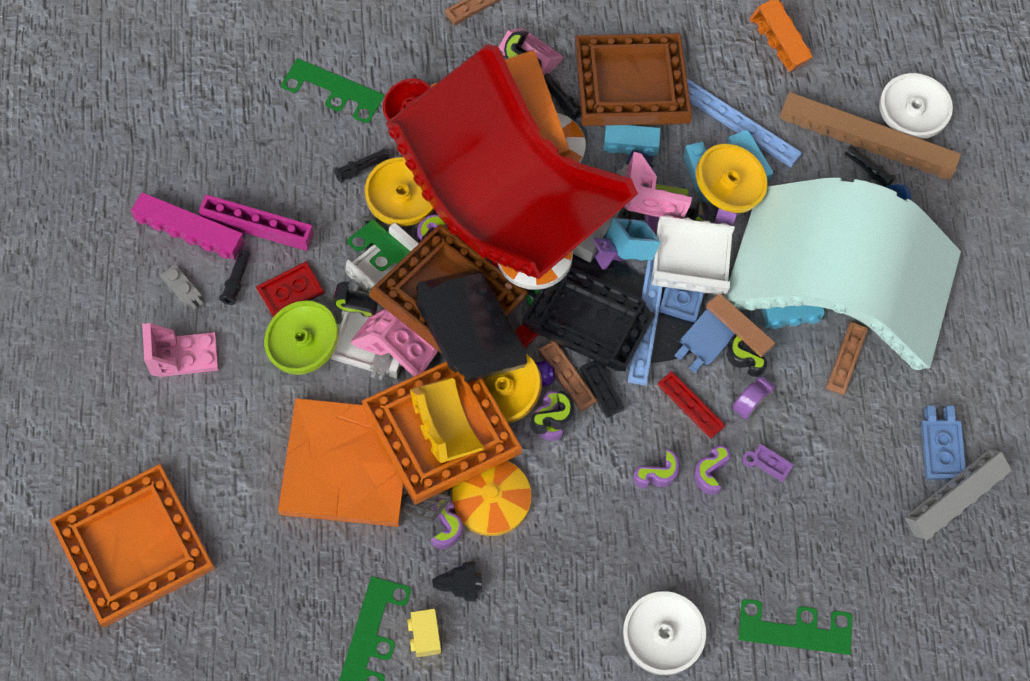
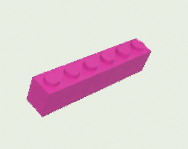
[131,192,245,260]
[199,195,314,251]

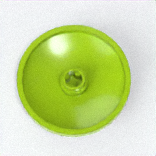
[264,301,339,375]

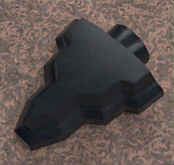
[432,561,482,602]

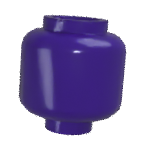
[535,361,555,387]

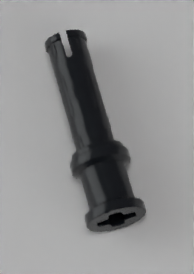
[544,74,581,120]
[844,145,896,187]
[334,148,389,183]
[219,249,251,305]

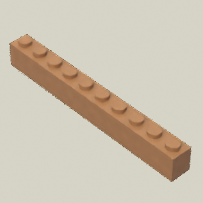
[779,92,961,180]

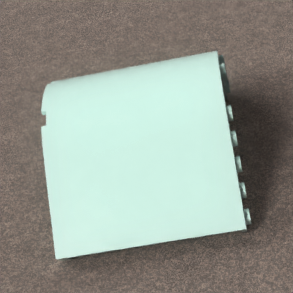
[724,178,961,370]

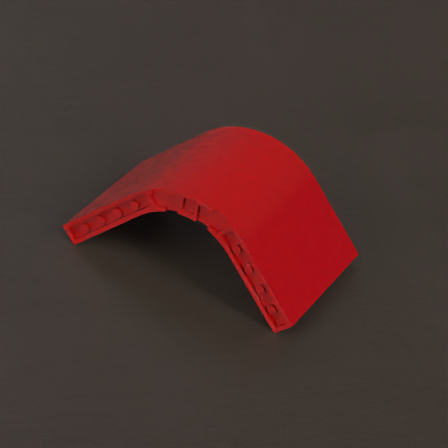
[386,44,638,279]

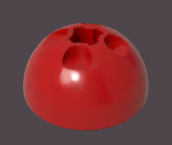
[383,78,431,121]

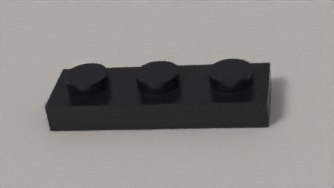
[580,361,624,418]

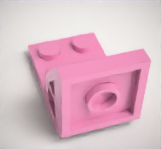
[624,152,692,219]
[350,309,438,377]
[142,323,218,377]

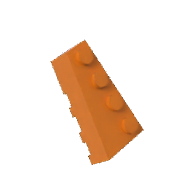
[749,0,813,72]

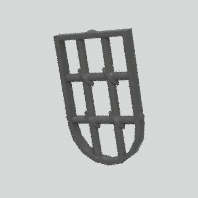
[401,493,451,522]

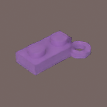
[742,444,794,483]

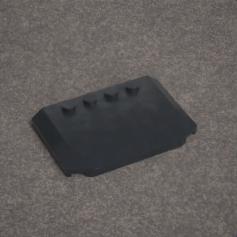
[522,268,655,372]
[416,269,527,383]

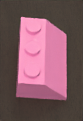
[499,28,564,75]

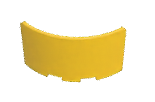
[410,377,484,463]

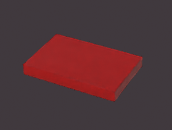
[256,261,325,317]

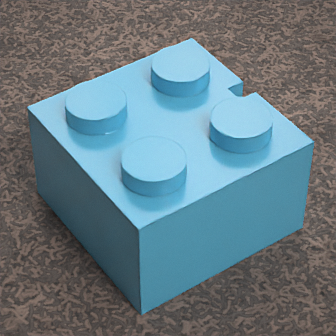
[605,218,661,261]

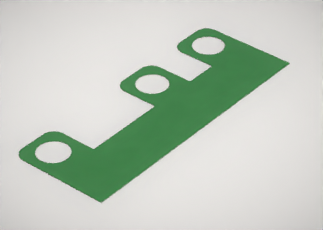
[281,58,385,123]
[347,219,410,271]
[339,576,411,681]
[738,599,852,655]

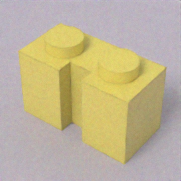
[407,609,441,657]

